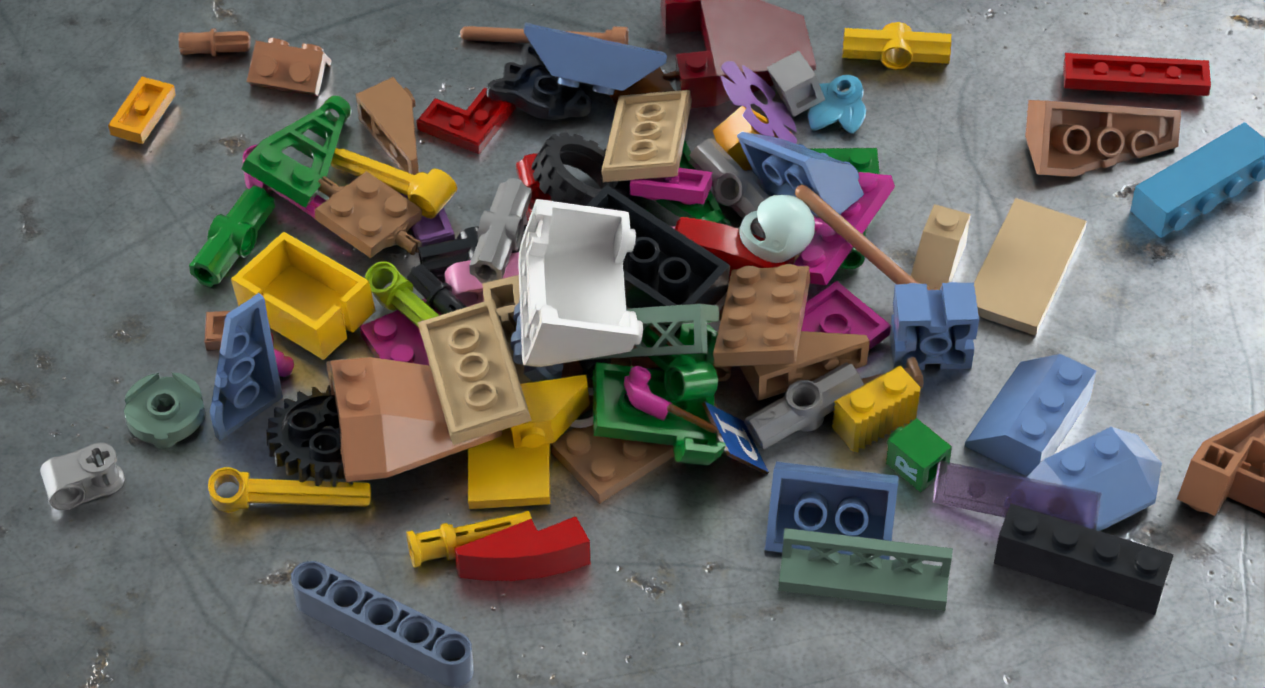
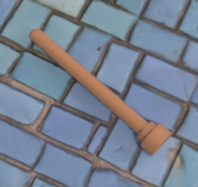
[460,26,629,45]
[795,185,938,290]

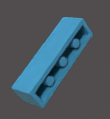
[1130,122,1265,238]

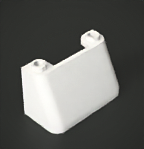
[518,199,643,367]

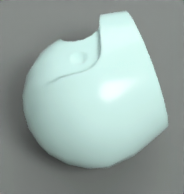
[739,195,815,263]

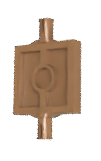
[315,171,422,258]

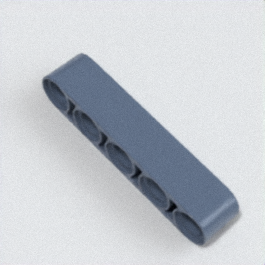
[291,561,474,687]

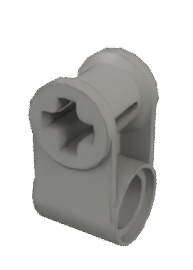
[40,443,125,510]

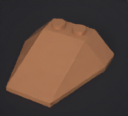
[327,357,502,482]

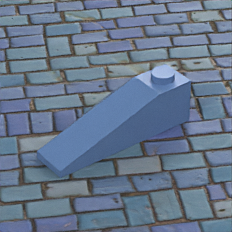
[210,293,283,441]

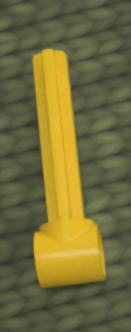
[330,148,458,219]
[208,467,371,513]

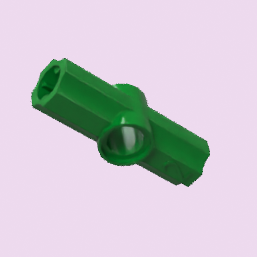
[189,185,275,287]

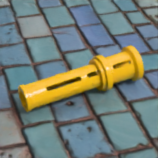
[406,511,532,568]

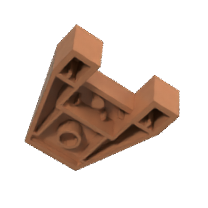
[1177,410,1265,516]

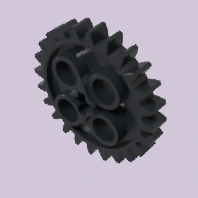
[266,385,353,487]

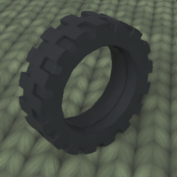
[532,132,630,206]

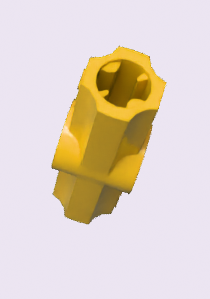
[842,22,951,70]

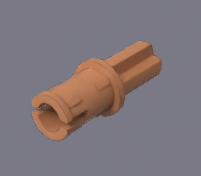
[179,28,251,56]

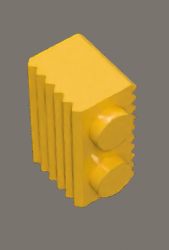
[832,366,921,452]

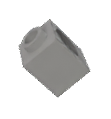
[767,51,825,117]

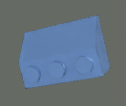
[737,131,864,215]
[964,354,1096,477]
[765,462,898,560]

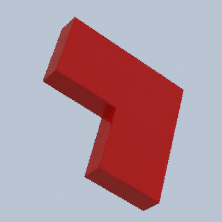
[416,87,516,155]

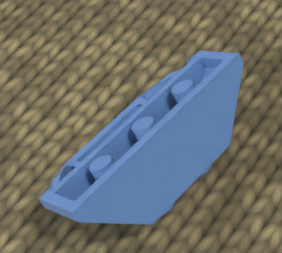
[524,23,667,95]
[1004,427,1162,531]

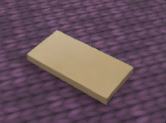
[601,90,692,182]
[974,198,1087,336]
[418,299,532,445]

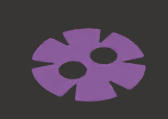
[721,61,797,144]

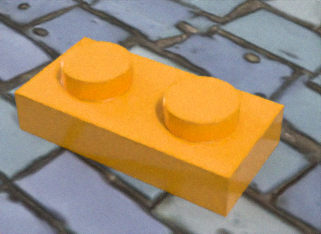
[108,76,176,144]

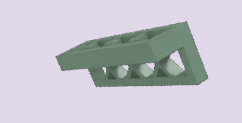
[579,304,719,361]
[778,528,953,611]

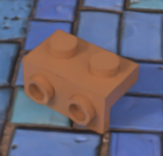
[247,38,332,97]

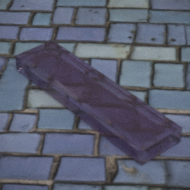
[932,461,1102,530]

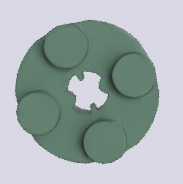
[124,372,206,449]

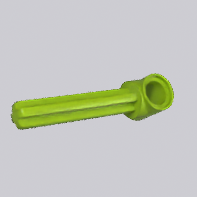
[365,261,440,328]

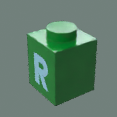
[886,418,952,493]

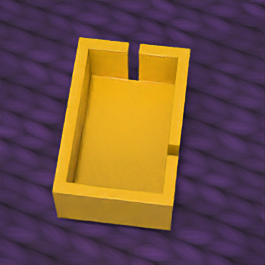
[231,231,376,360]

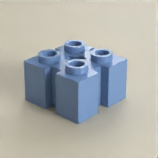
[890,282,979,370]

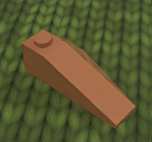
[1025,100,1181,177]

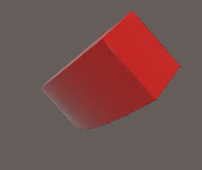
[675,217,795,282]
[454,516,591,581]

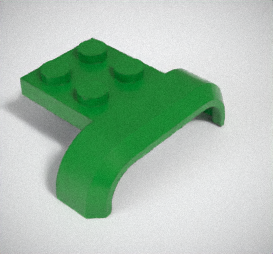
[593,324,725,466]

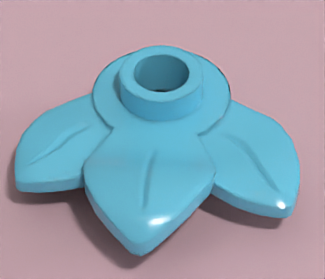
[808,75,866,134]

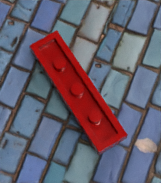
[1063,53,1211,96]

